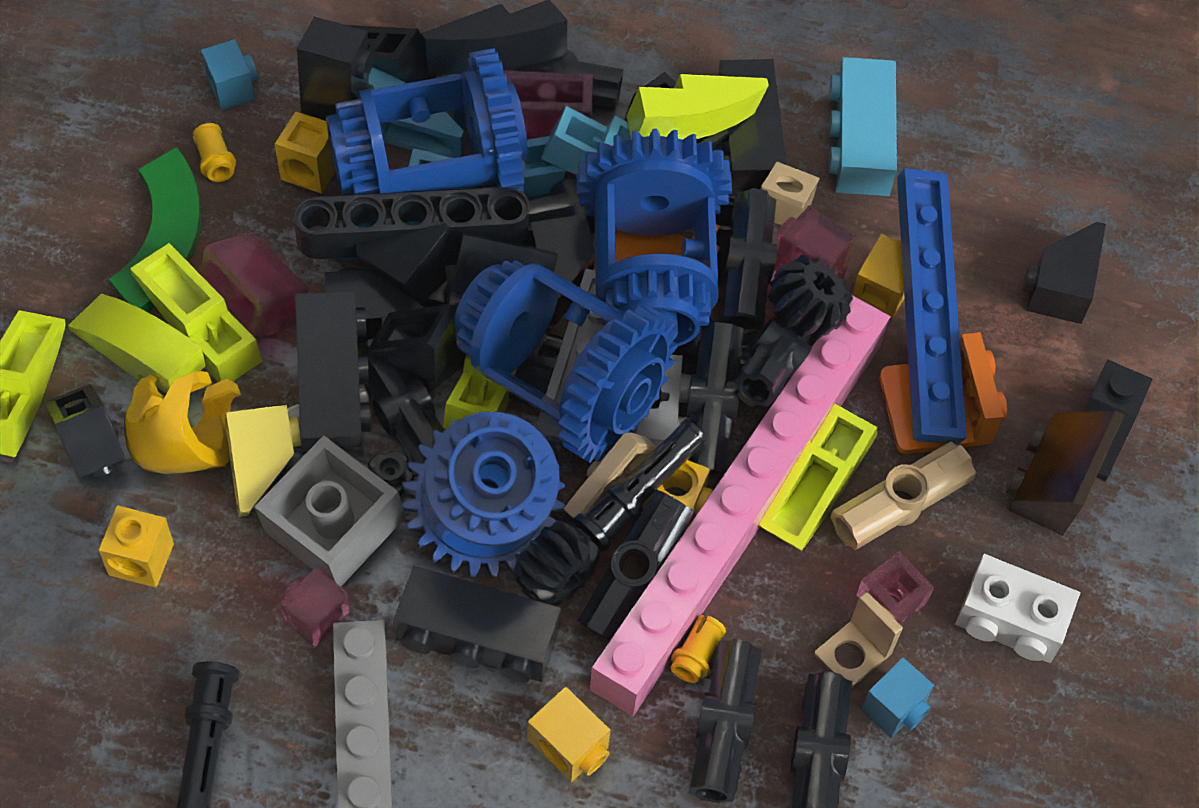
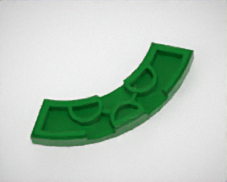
[109,147,201,312]

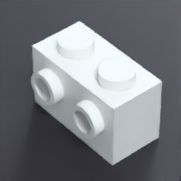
[955,554,1080,663]

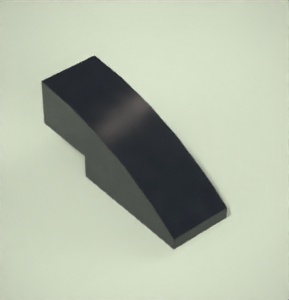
[421,0,567,74]

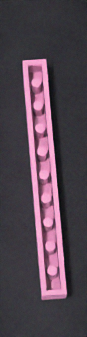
[590,295,891,717]

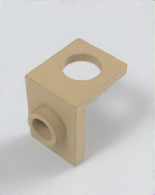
[761,162,820,232]
[814,592,903,688]

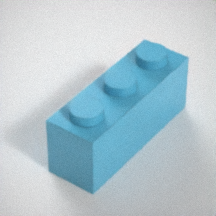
[828,57,897,196]

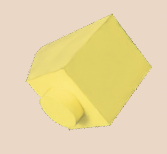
[224,405,301,517]

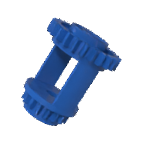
[326,48,528,196]
[577,129,732,346]
[454,260,678,462]
[402,412,565,579]

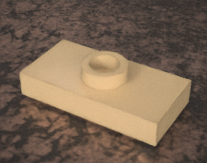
[563,432,657,518]

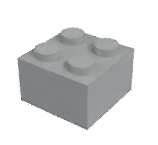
[254,435,406,590]

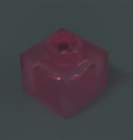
[857,551,934,624]
[280,567,350,648]

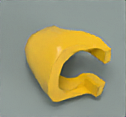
[124,371,241,474]

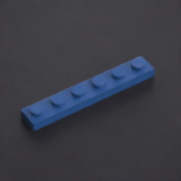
[897,168,967,445]

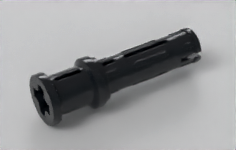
[573,419,707,551]
[177,661,240,808]

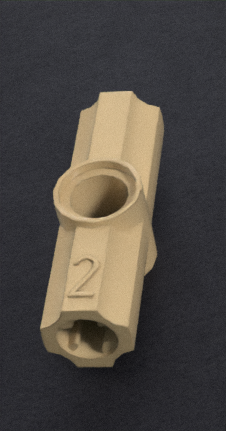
[830,441,977,550]

